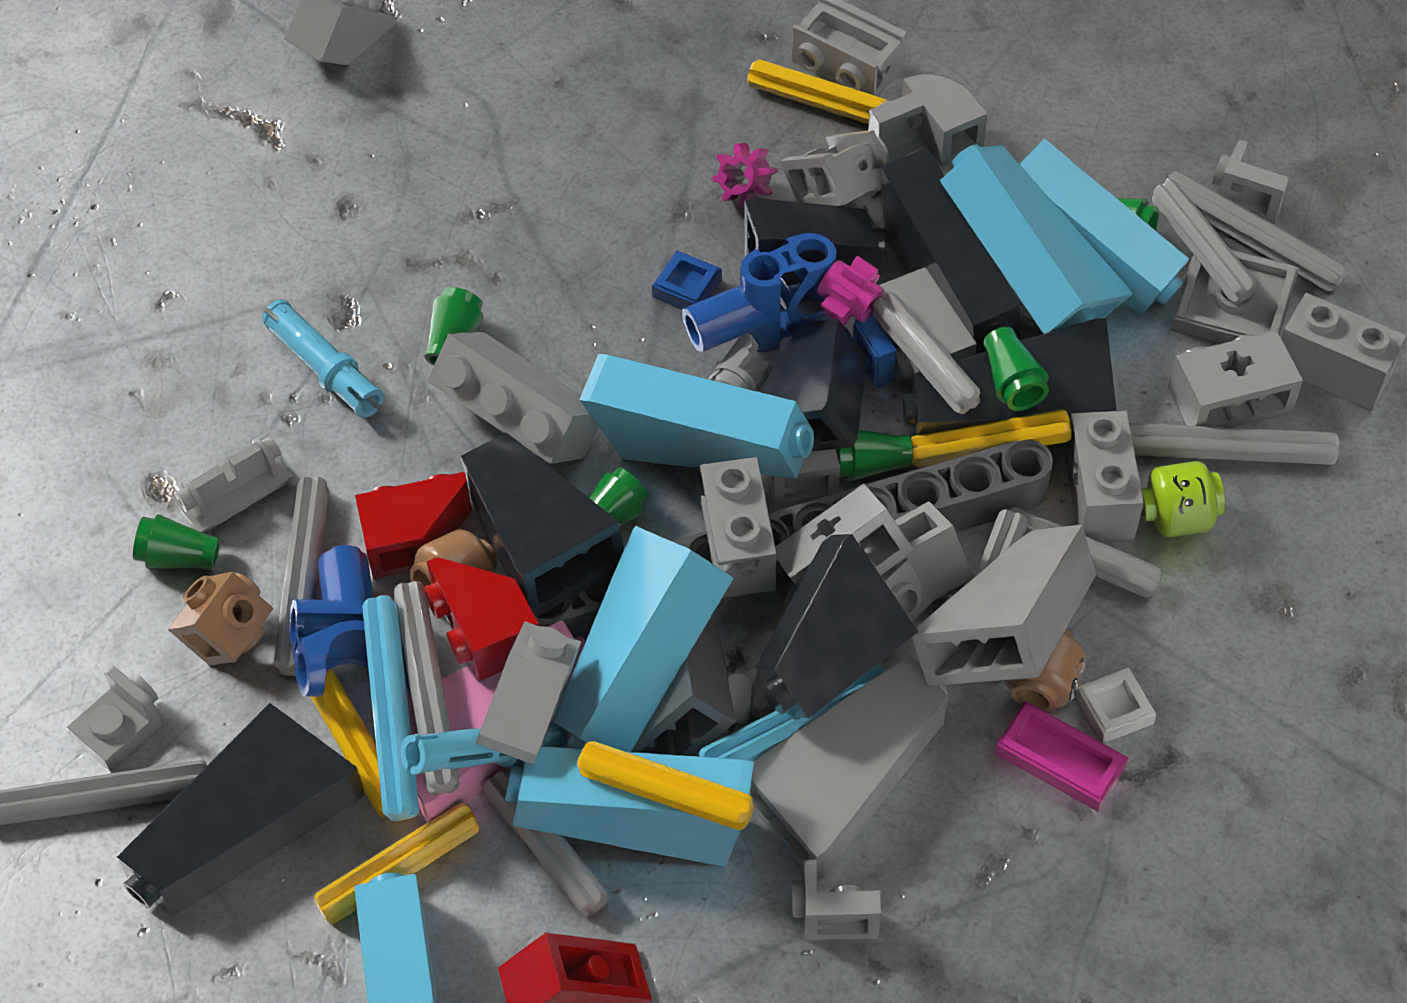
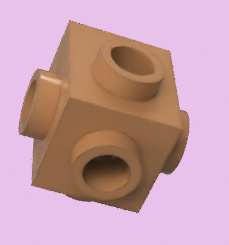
[168,572,274,666]

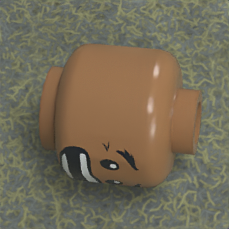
[1004,628,1087,713]

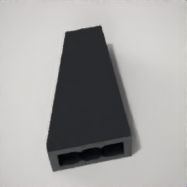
[880,147,1021,355]
[903,318,1117,436]
[460,432,624,617]
[117,703,365,917]

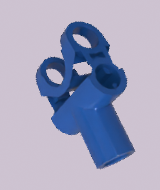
[682,233,836,352]
[289,545,410,697]

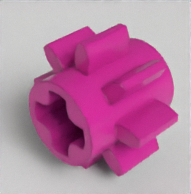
[711,143,779,207]
[817,256,884,326]

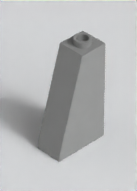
[912,524,1096,686]
[750,655,948,881]

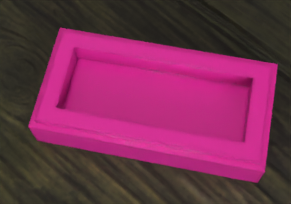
[994,701,1129,812]

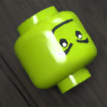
[1141,461,1225,537]

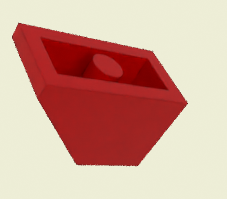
[498,932,652,1003]

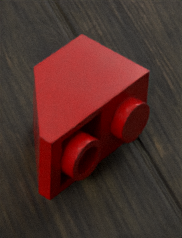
[355,471,472,580]
[423,557,539,681]

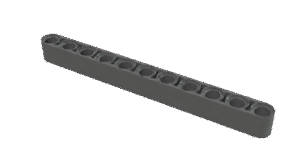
[536,439,1053,640]

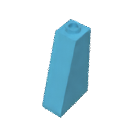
[1020,138,1190,315]
[940,144,1133,334]
[580,354,814,479]
[553,526,734,752]
[505,747,754,867]
[354,873,439,1003]

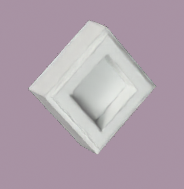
[1075,667,1156,744]

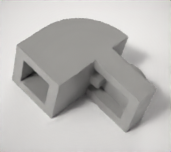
[868,74,988,165]

